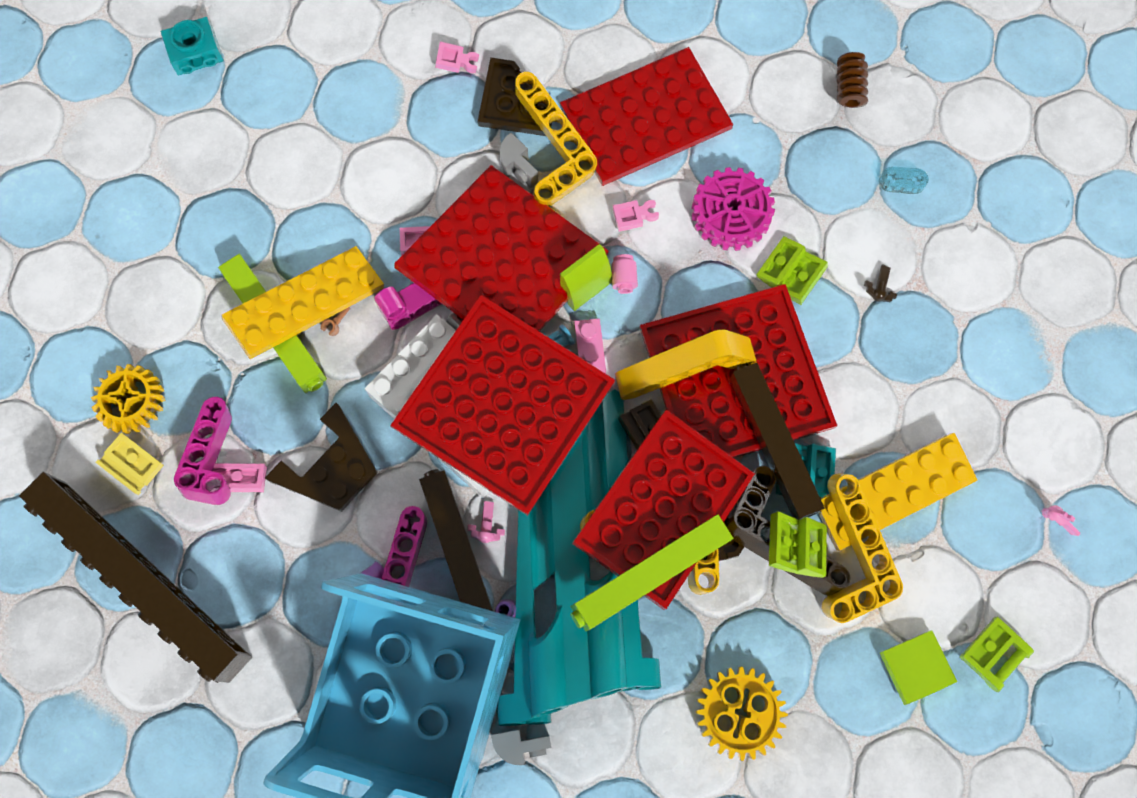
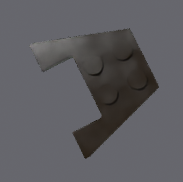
[265,403,378,512]

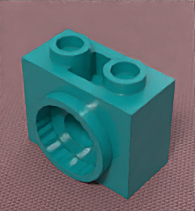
[160,16,224,76]

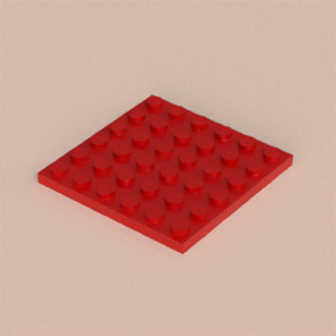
[394,165,609,332]
[640,284,838,458]
[390,295,615,516]

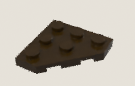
[477,57,552,136]

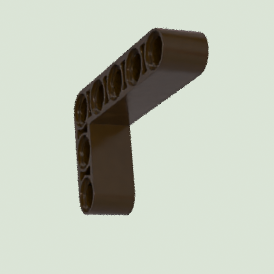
[724,466,851,596]

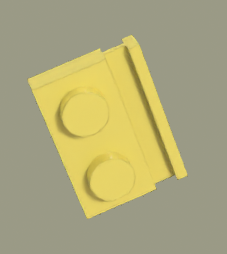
[95,433,164,495]

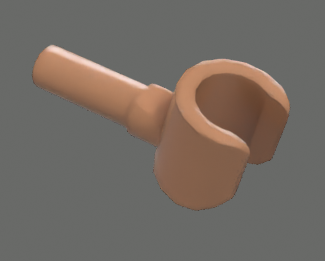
[321,307,351,336]

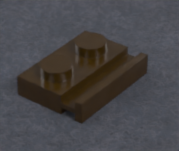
[618,399,661,449]

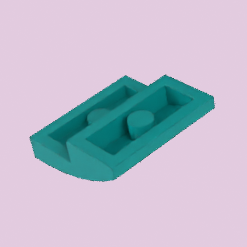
[775,443,836,498]

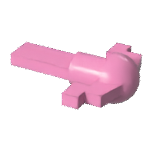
[467,501,505,543]
[1041,505,1080,536]

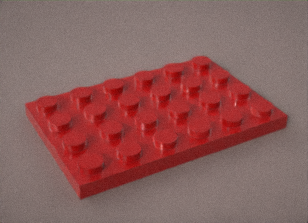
[560,47,733,186]
[572,410,755,610]

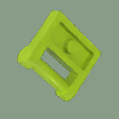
[960,617,1034,693]

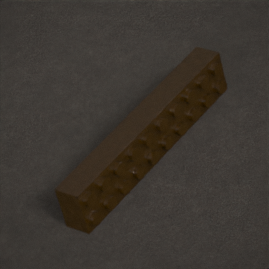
[19,471,252,683]

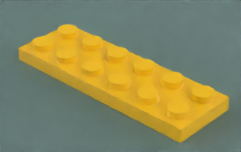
[221,246,384,360]
[819,433,978,551]

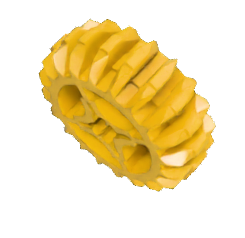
[91,364,166,434]

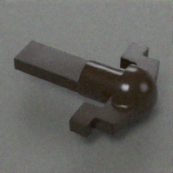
[864,264,897,302]

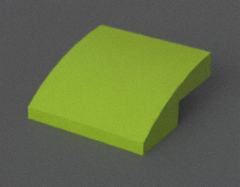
[756,236,828,305]
[560,244,612,311]
[769,511,827,578]
[880,630,957,705]

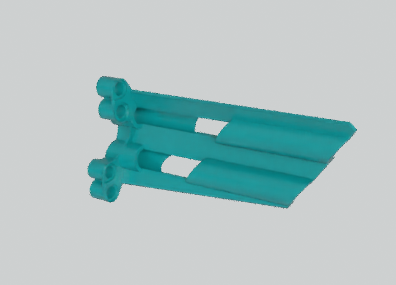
[498,389,661,726]

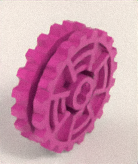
[691,167,775,251]

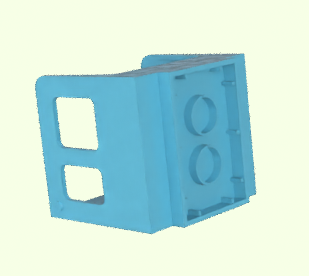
[263,573,521,798]

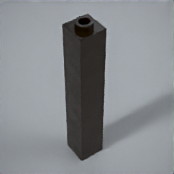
[729,363,825,520]
[419,469,494,612]

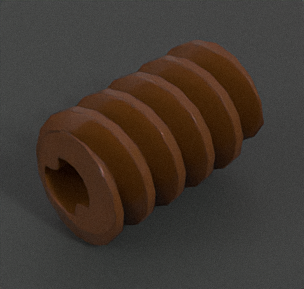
[837,52,868,108]

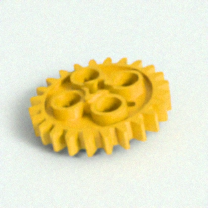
[695,667,788,761]

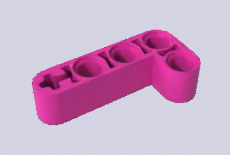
[374,283,442,330]
[174,397,232,505]
[382,506,427,587]

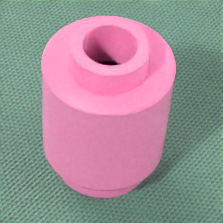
[611,254,638,294]

